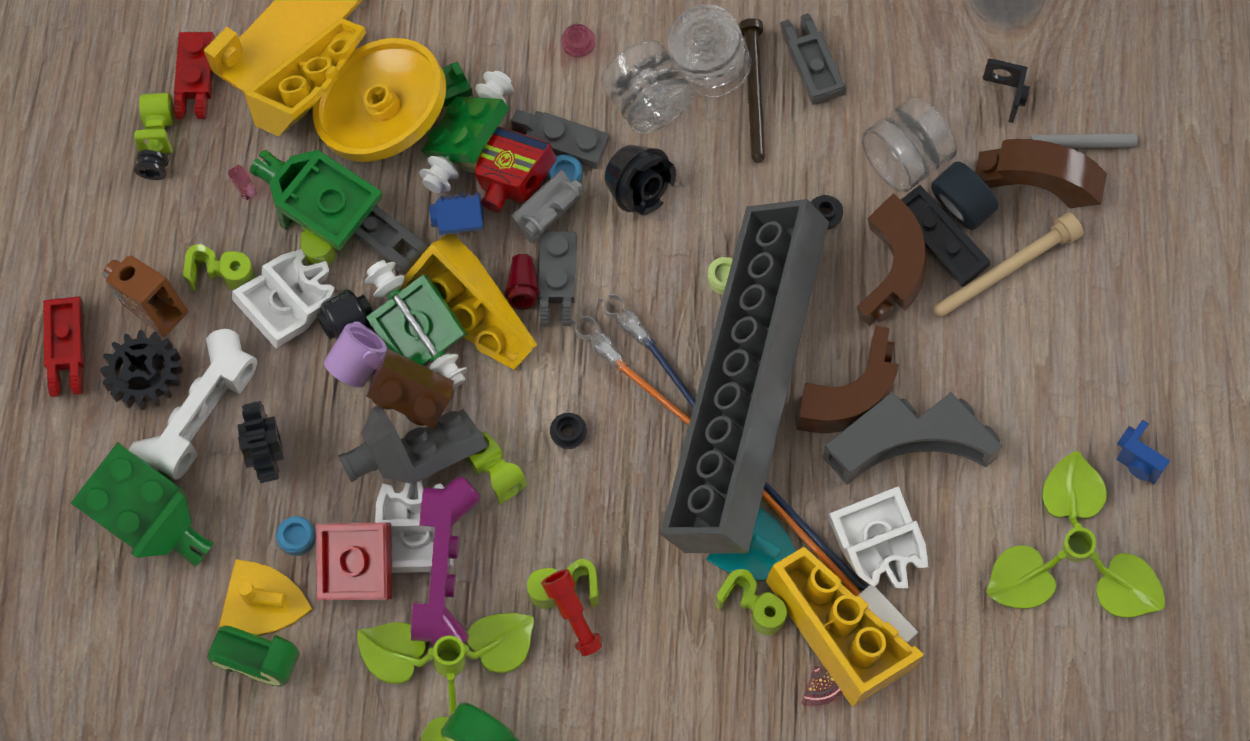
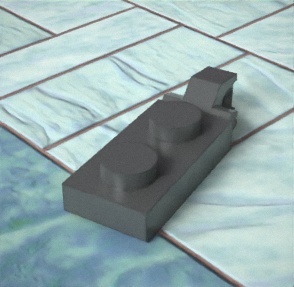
[511,109,610,169]

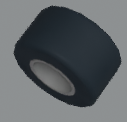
[931,161,998,230]

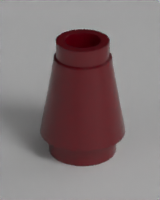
[504,254,540,309]

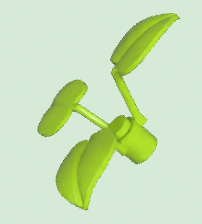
[986,451,1165,618]
[357,613,534,741]

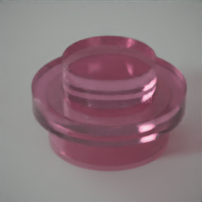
[561,24,595,58]

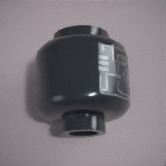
[316,289,373,340]

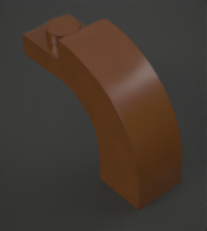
[975,139,1107,208]
[857,193,927,326]
[797,326,899,433]

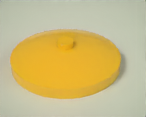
[313,38,446,162]

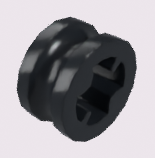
[134,150,169,180]

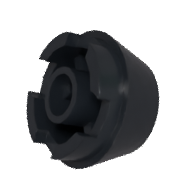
[605,145,676,215]

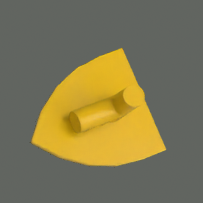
[218,559,313,636]

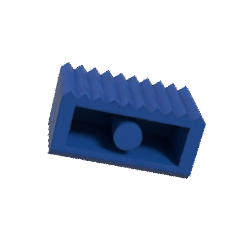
[429,191,484,235]

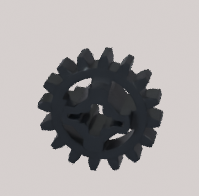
[100,330,183,410]
[237,401,284,483]

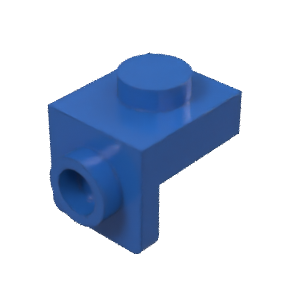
[1116,420,1170,484]

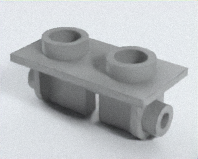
[511,170,584,243]

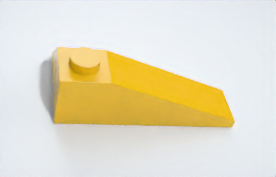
[244,18,366,137]
[400,233,538,370]

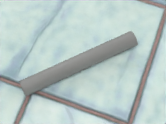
[1030,133,1138,148]

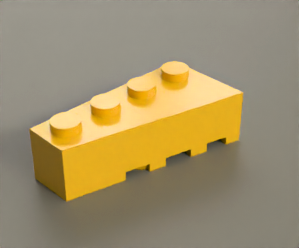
[765,547,924,708]

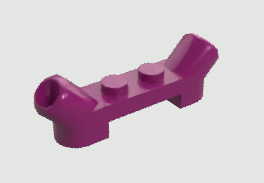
[411,476,480,646]

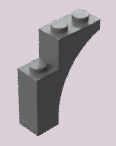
[823,392,1002,485]

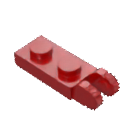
[174,32,215,119]
[43,296,84,397]

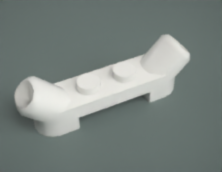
[129,329,257,480]

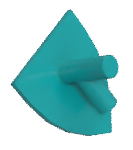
[706,507,796,581]

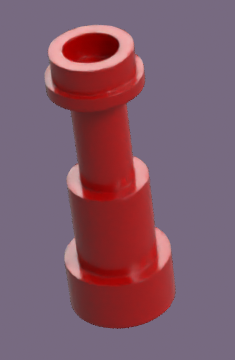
[541,569,602,656]

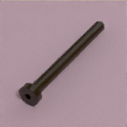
[739,18,765,163]

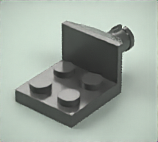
[338,406,488,484]

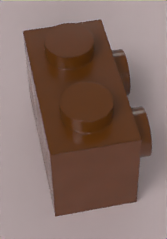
[366,348,454,429]

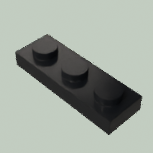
[901,185,990,287]

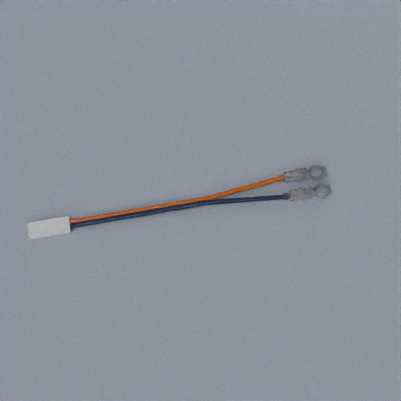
[572,292,918,643]

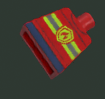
[475,126,557,213]

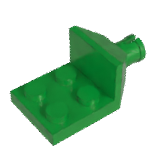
[250,150,382,251]
[71,442,214,567]

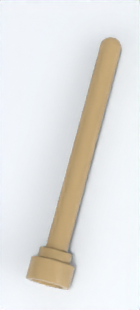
[934,212,1084,317]

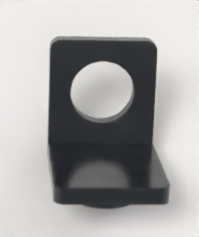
[983,58,1030,123]

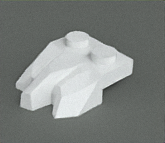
[232,249,335,348]
[375,480,454,573]
[827,486,928,588]

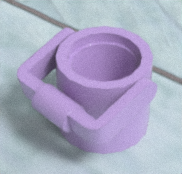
[324,322,387,387]

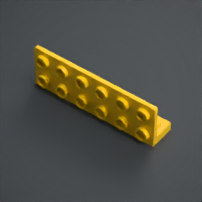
[204,0,363,94]

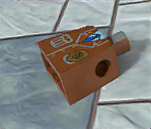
[103,255,189,338]

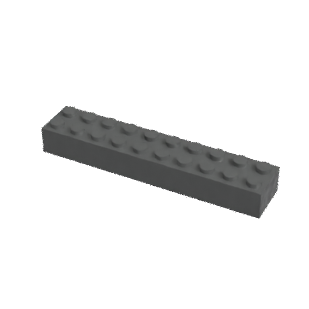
[660,199,829,553]

